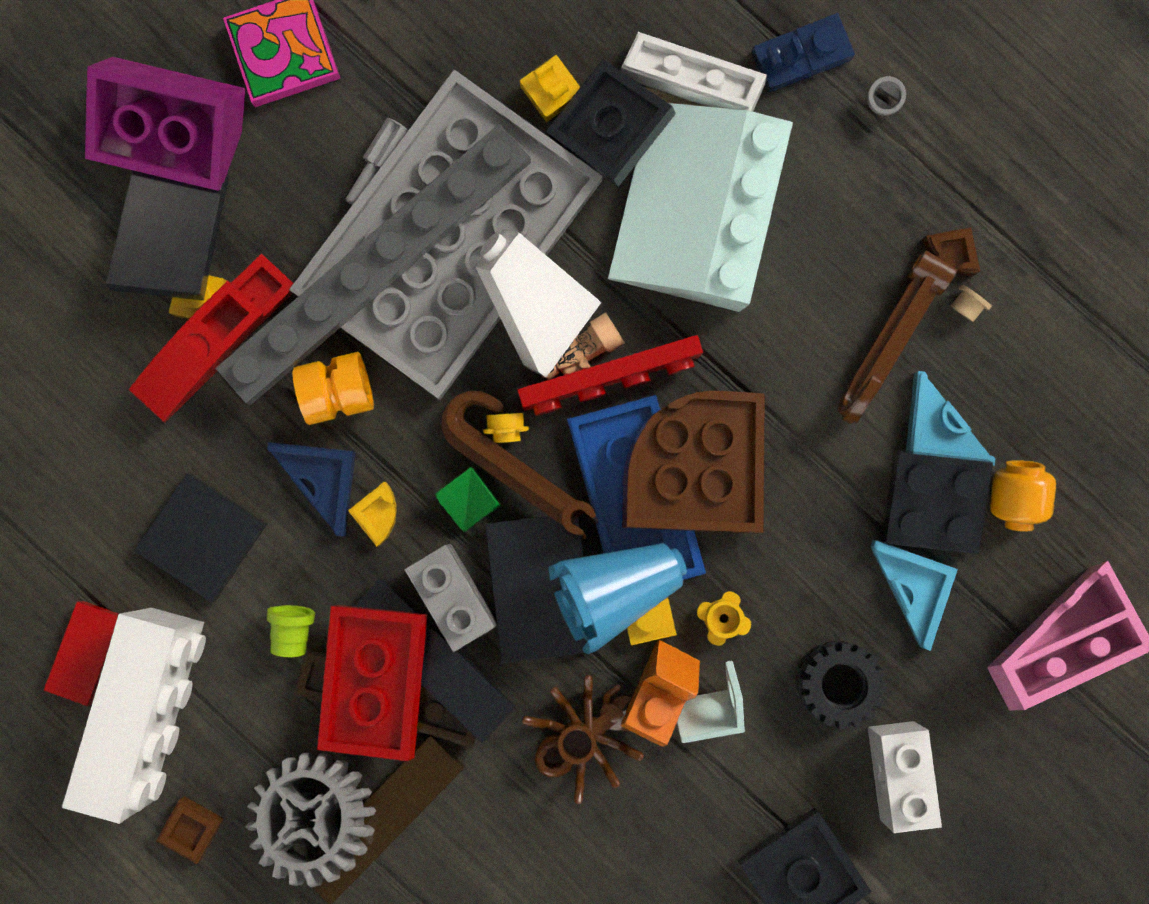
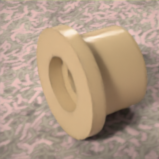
[951,285,992,322]

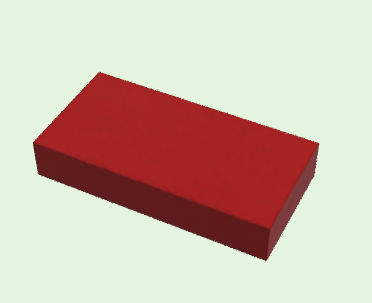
[44,601,119,706]

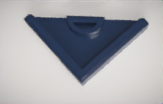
[267,442,356,536]

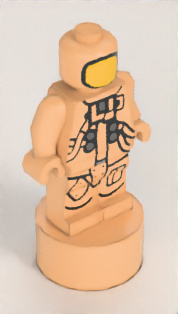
[541,312,625,380]

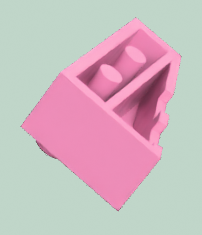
[987,561,1149,711]

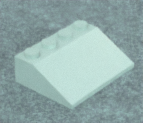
[608,103,793,312]

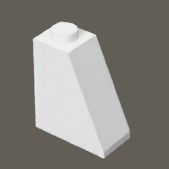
[475,229,601,377]

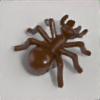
[522,675,644,804]

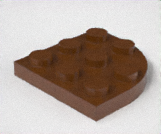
[622,391,765,534]

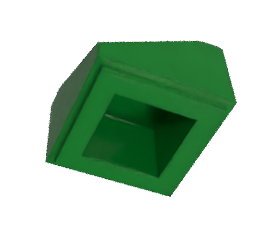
[434,467,501,533]

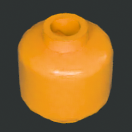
[990,460,1056,531]

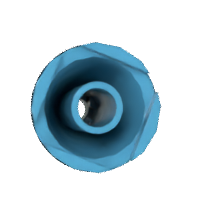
[549,543,687,654]

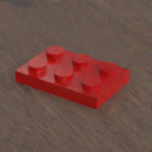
[317,605,427,761]

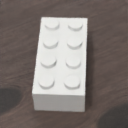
[62,608,206,824]

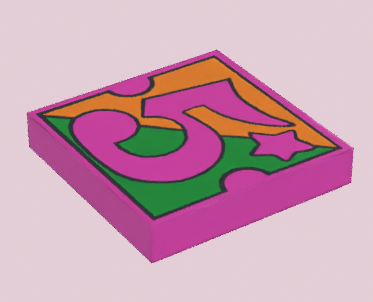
[223,0,341,107]

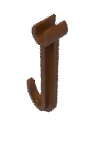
[838,250,958,424]
[441,391,598,540]

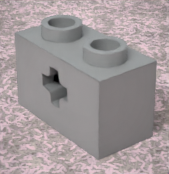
[404,544,497,652]

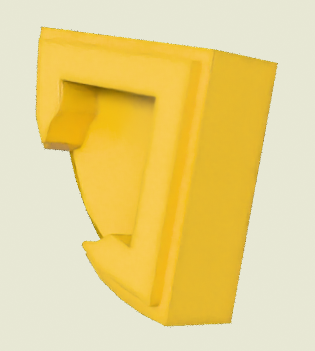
[348,482,397,547]

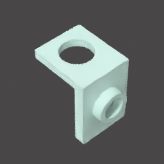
[677,661,745,743]

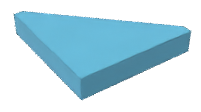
[906,371,995,466]
[870,540,958,651]

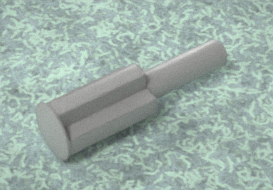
[346,118,408,205]

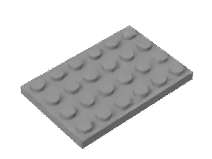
[289,70,603,400]

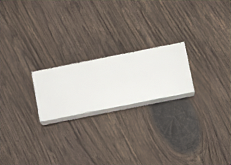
[621,32,767,112]

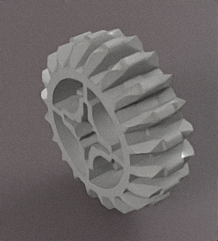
[245,753,376,887]

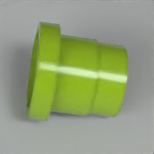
[266,605,315,657]

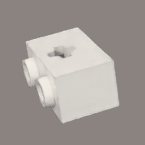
[868,721,942,833]

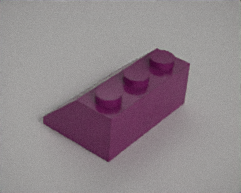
[85,57,245,191]

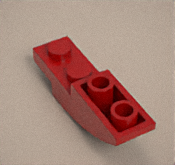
[129,254,294,423]

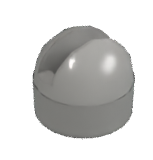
[867,76,906,116]

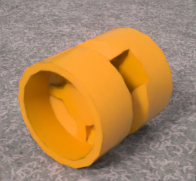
[293,352,374,425]

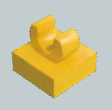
[520,55,580,123]

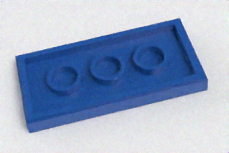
[567,395,706,580]

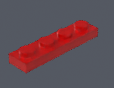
[517,335,703,416]

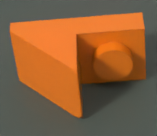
[620,640,700,747]

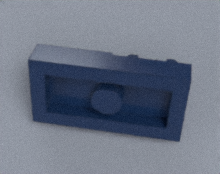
[751,13,855,93]

